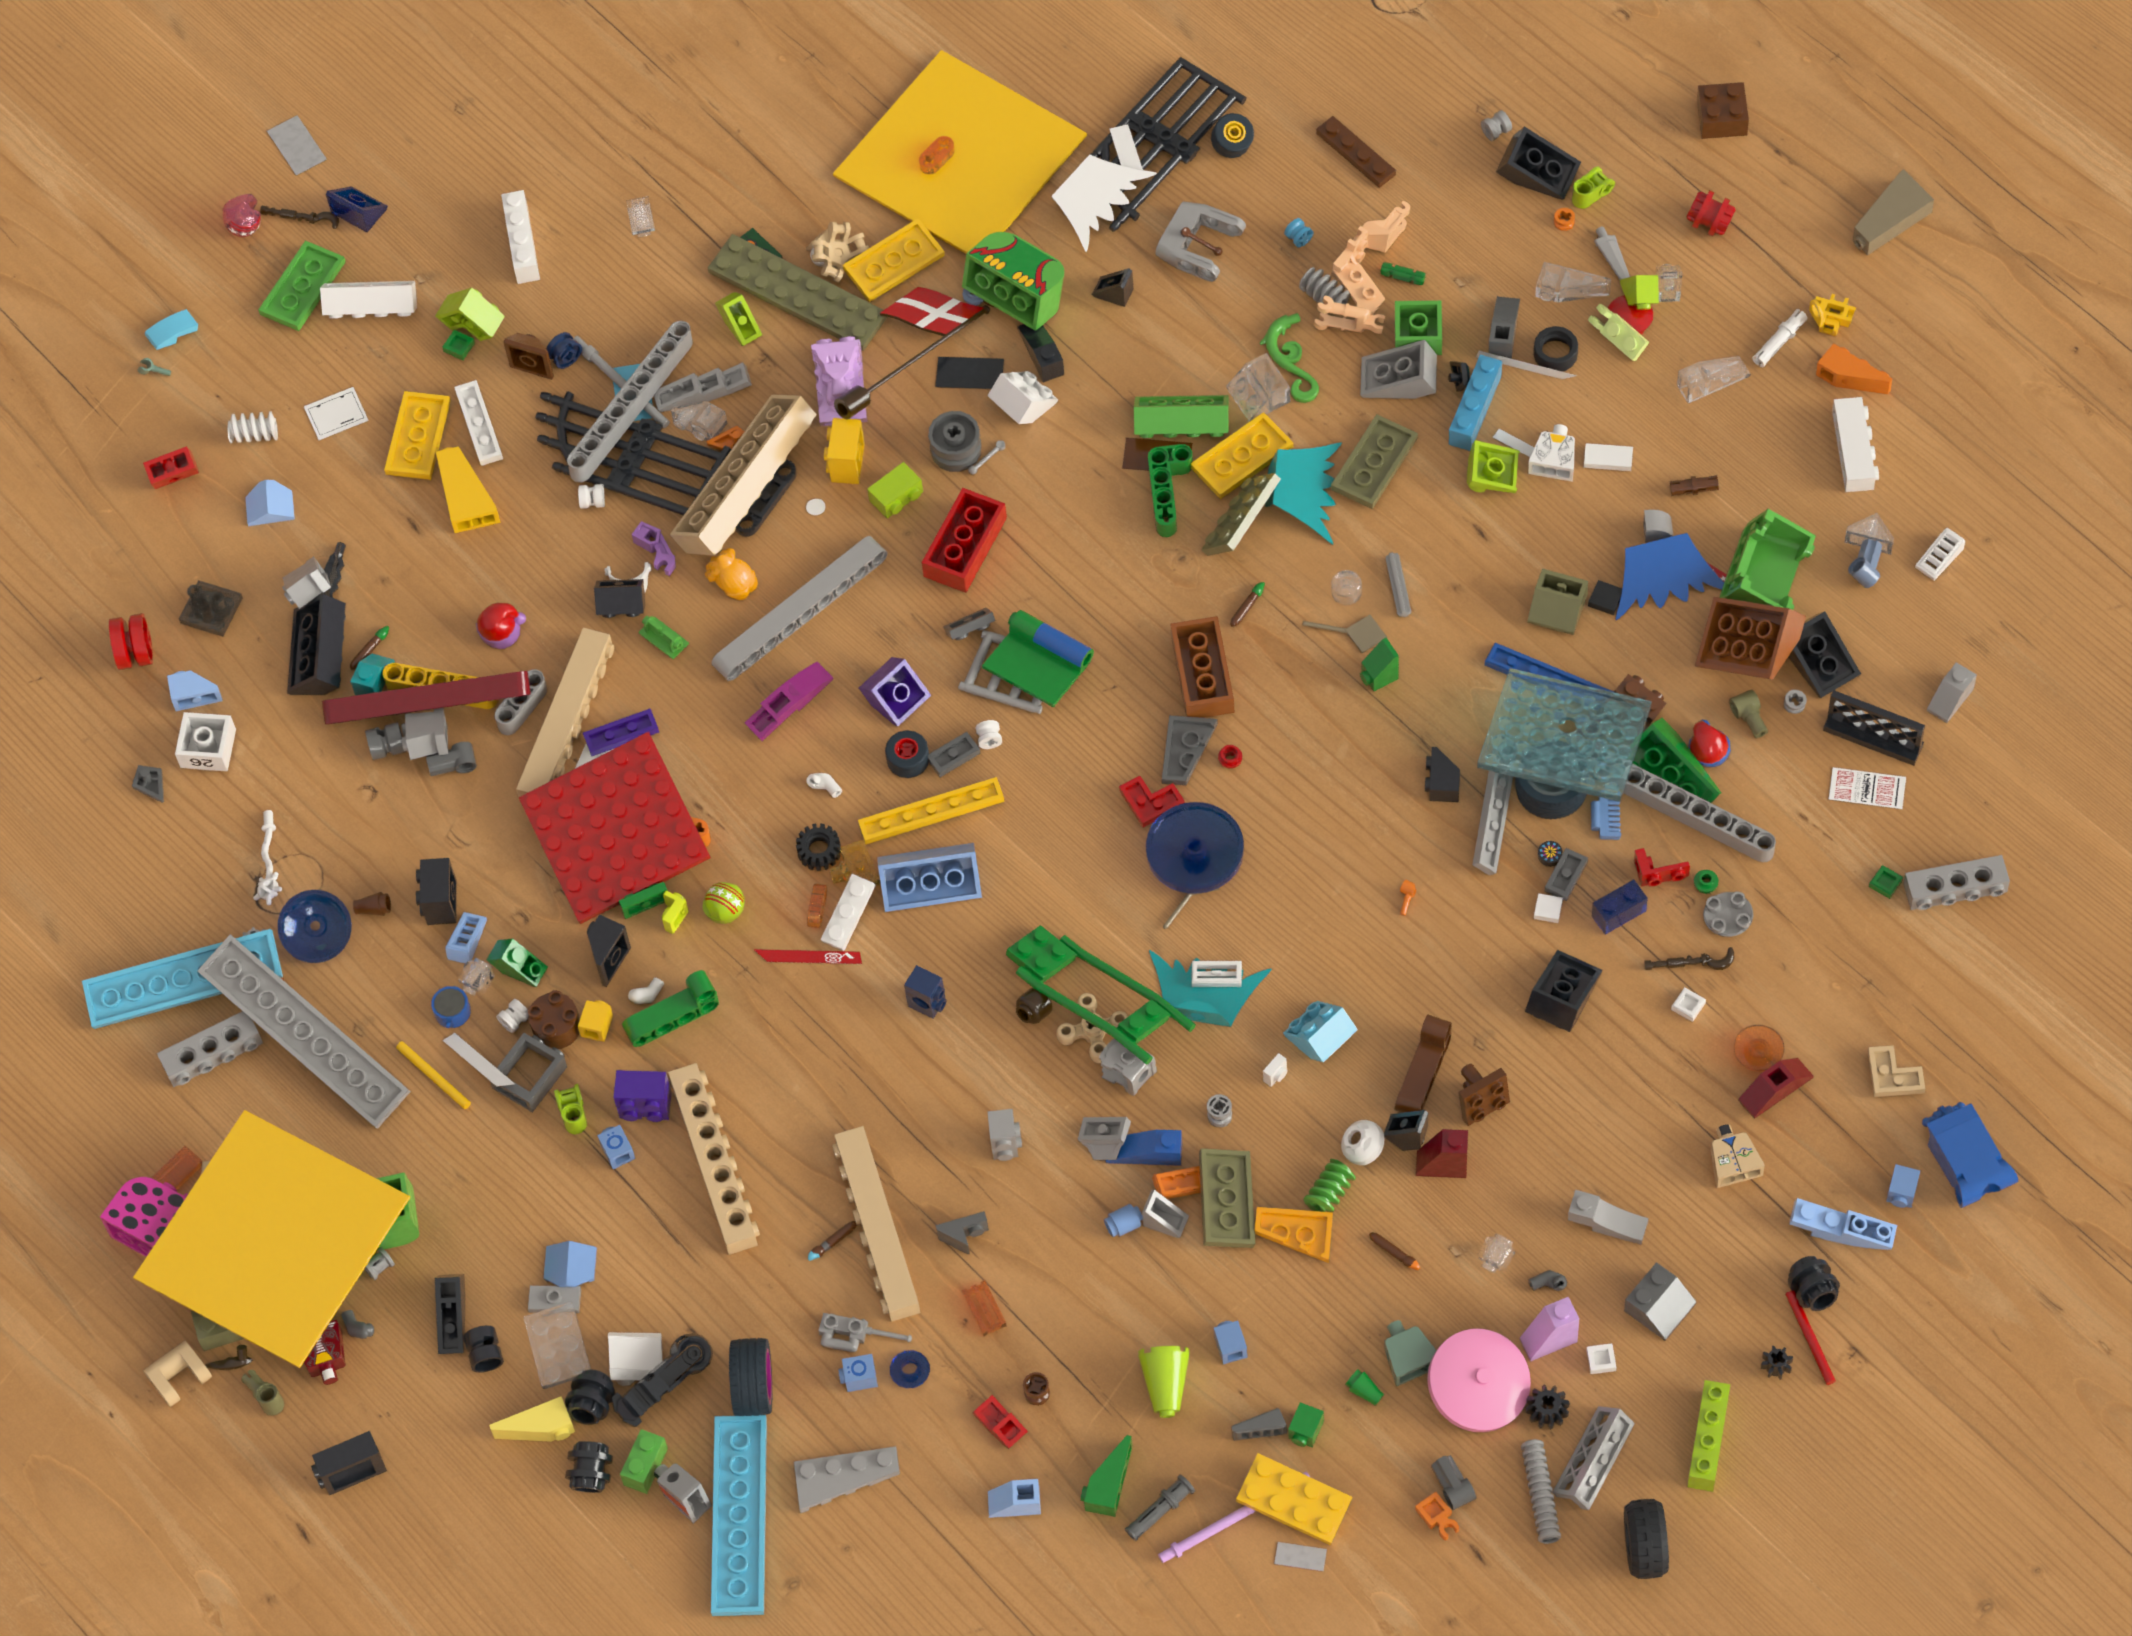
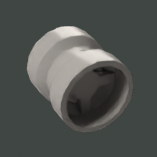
[1481,110,1512,141]
[1207,1094,1232,1127]

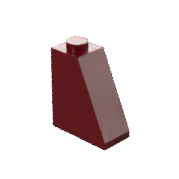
[1416,1129,1468,1178]

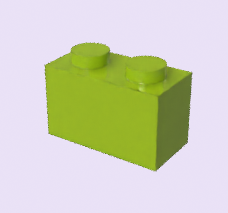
[867,462,923,519]

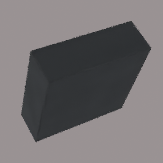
[1588,580,1622,615]

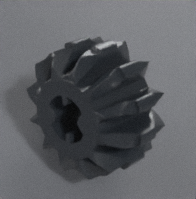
[1526,1384,1570,1430]

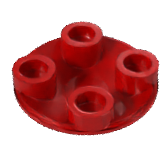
[1607,295,1653,335]

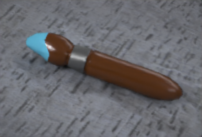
[808,1221,857,1261]

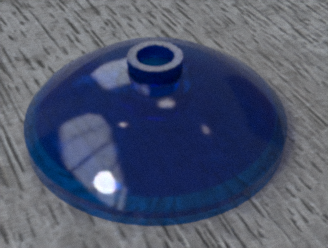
[277,889,352,963]

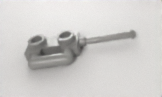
[818,1313,912,1352]

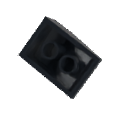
[1496,126,1581,200]
[1788,611,1861,698]
[1525,950,1603,1032]

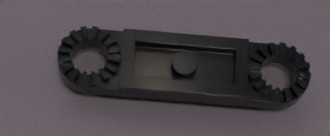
[735,459,797,537]

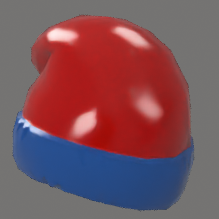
[1688,719,1731,767]

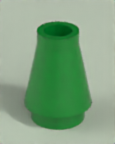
[1345,1369,1384,1406]

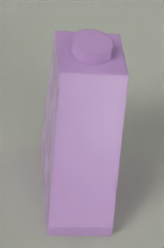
[1520,1297,1579,1362]

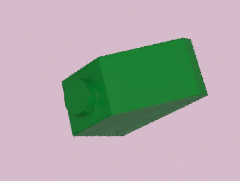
[1360,637,1399,692]

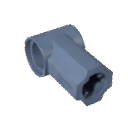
[1848,539,1882,588]

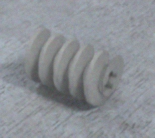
[1299,267,1350,304]

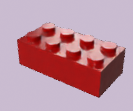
[921,487,1007,593]

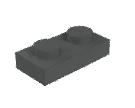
[943,608,996,640]
[928,732,981,777]
[1544,848,1588,901]

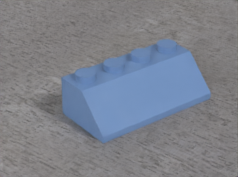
[877,843,982,912]

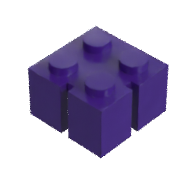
[613,1070,672,1122]

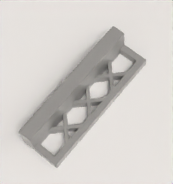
[1552,1406,1635,1510]

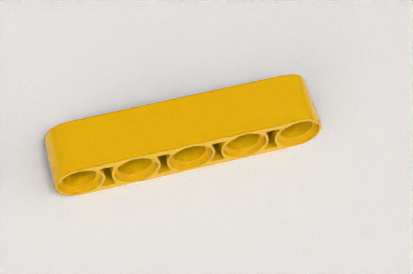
[383,663,499,709]

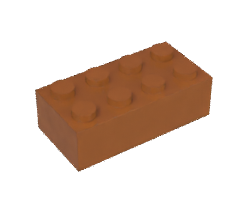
[1170,616,1235,718]

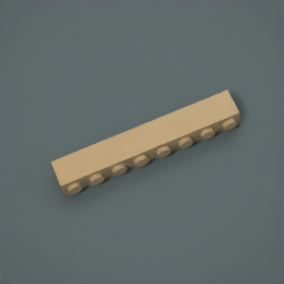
[516,628,614,801]
[832,1126,921,1322]

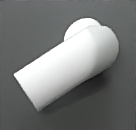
[806,773,842,798]
[628,978,664,1004]

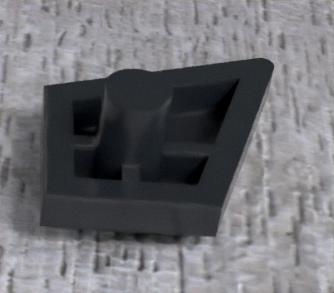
[1448,361,1470,392]

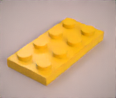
[843,218,945,303]
[384,391,451,480]
[1191,412,1294,499]
[1236,1453,1352,1545]

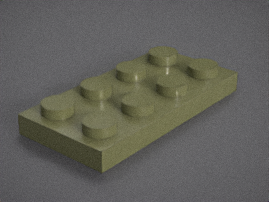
[1331,414,1418,509]
[1202,473,1281,556]
[1199,1149,1255,1248]

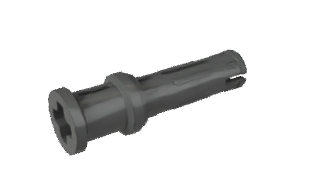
[1125,1474,1195,1541]

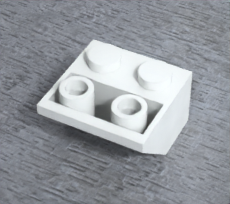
[987,371,1058,424]

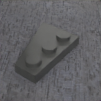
[1162,715,1218,785]

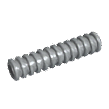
[1521,1439,1561,1544]

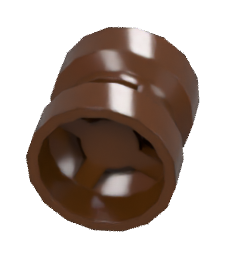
[1023,1372,1050,1406]

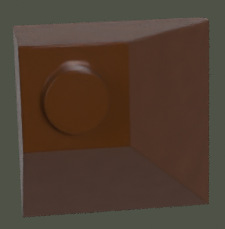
[503,333,554,380]

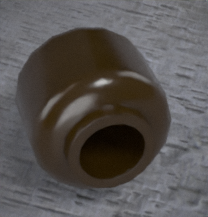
[1016,988,1053,1024]

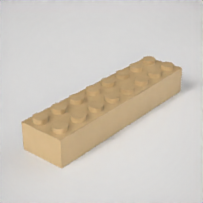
[670,395,817,556]

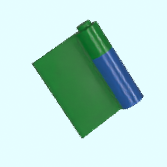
[982,610,1094,708]

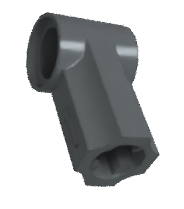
[426,742,477,776]
[1431,1455,1477,1510]

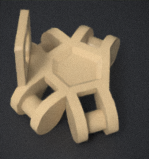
[806,222,870,282]

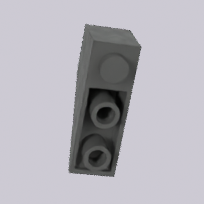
[1489,296,1520,359]

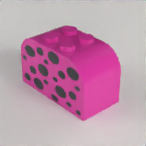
[100,1177,188,1257]

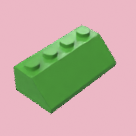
[1134,395,1229,438]

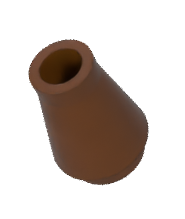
[353,892,391,916]

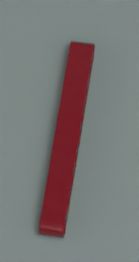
[322,671,531,725]

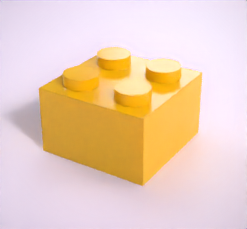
[824,418,865,484]

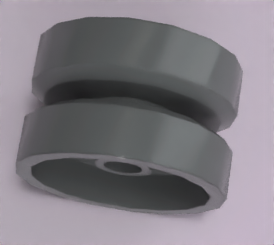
[928,411,982,472]

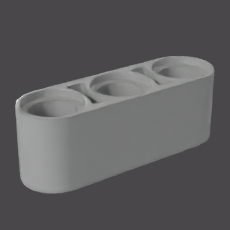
[494,669,547,735]

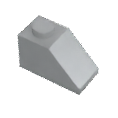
[1927,662,1977,723]

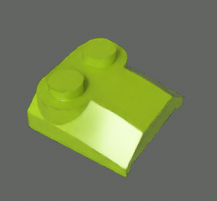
[1467,440,1520,493]

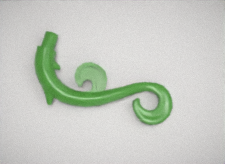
[1260,313,1319,403]

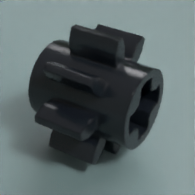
[1761,1346,1793,1380]

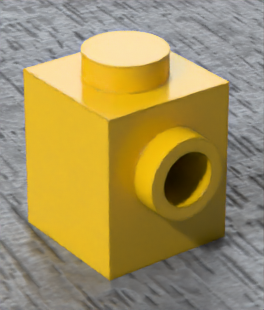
[578,1000,613,1042]

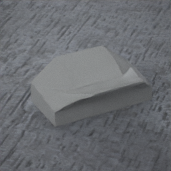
[1078,1117,1131,1160]

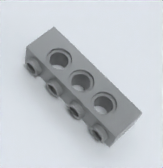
[1903,855,2010,910]
[157,1011,263,1087]

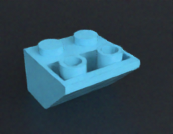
[1283,1001,1358,1062]

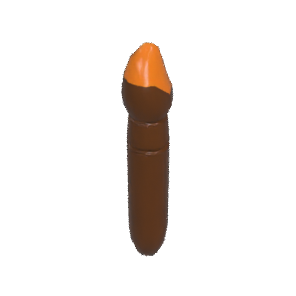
[1369,1232,1420,1270]

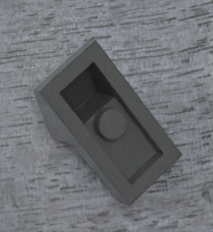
[936,1211,989,1254]

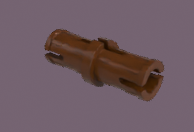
[1670,475,1719,496]

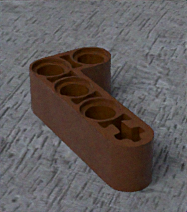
[1394,1014,1452,1113]

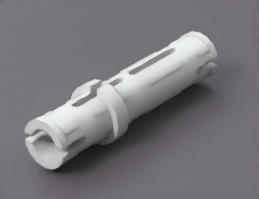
[1752,309,1808,367]

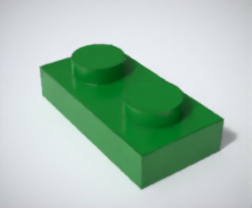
[619,881,668,919]

